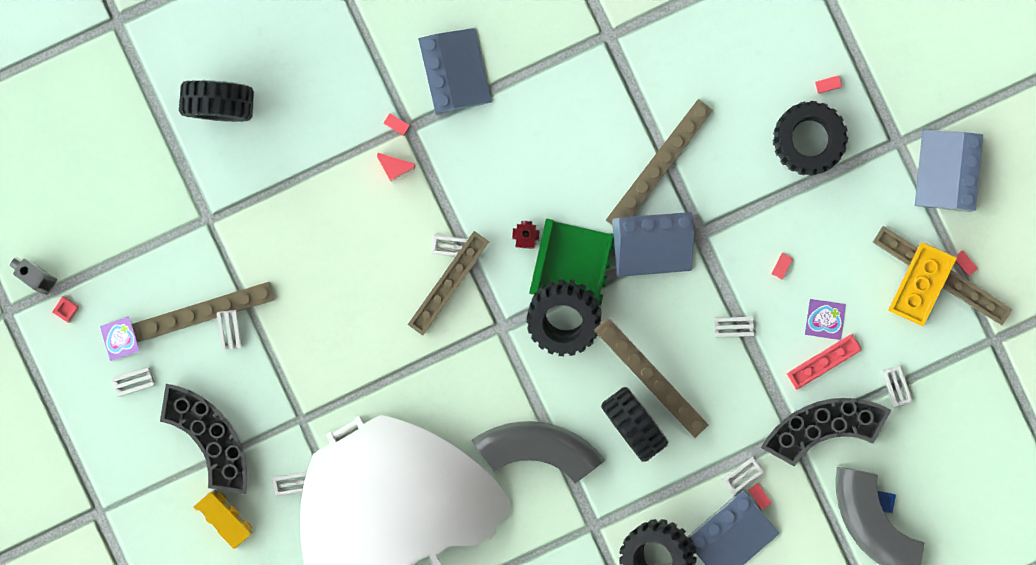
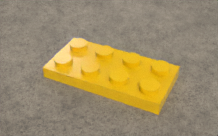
[888,241,957,326]

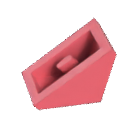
[377,153,415,181]

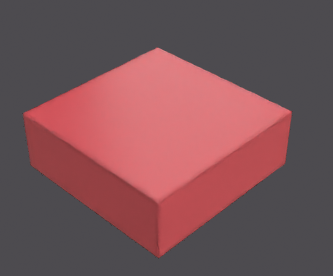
[52,296,79,323]

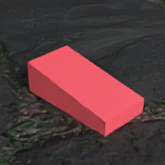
[815,75,842,94]
[384,113,410,136]
[955,250,978,276]
[771,253,793,280]
[748,483,772,510]

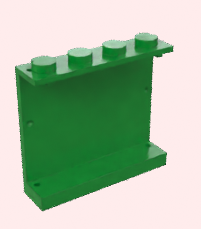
[529,218,615,306]

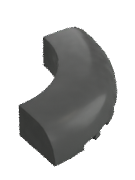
[160,383,247,494]
[761,398,892,466]
[471,421,605,483]
[835,467,925,565]

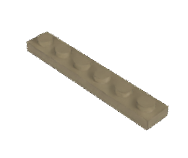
[407,231,490,335]

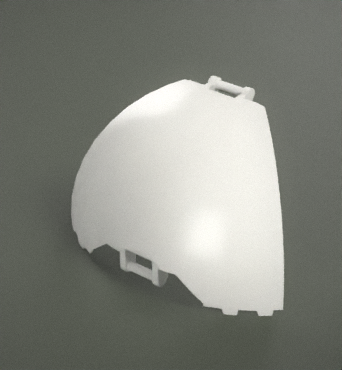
[300,415,512,565]

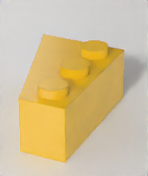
[193,490,253,549]

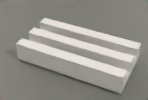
[431,235,468,257]
[217,310,241,350]
[715,317,754,337]
[882,365,913,407]
[111,367,154,397]
[722,456,764,495]
[272,472,307,497]

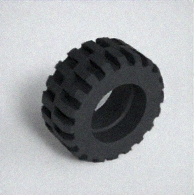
[179,80,254,122]
[772,101,848,176]
[526,279,602,357]
[601,387,669,462]
[619,519,697,565]

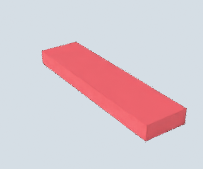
[786,334,862,390]

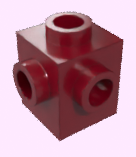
[512,221,540,249]

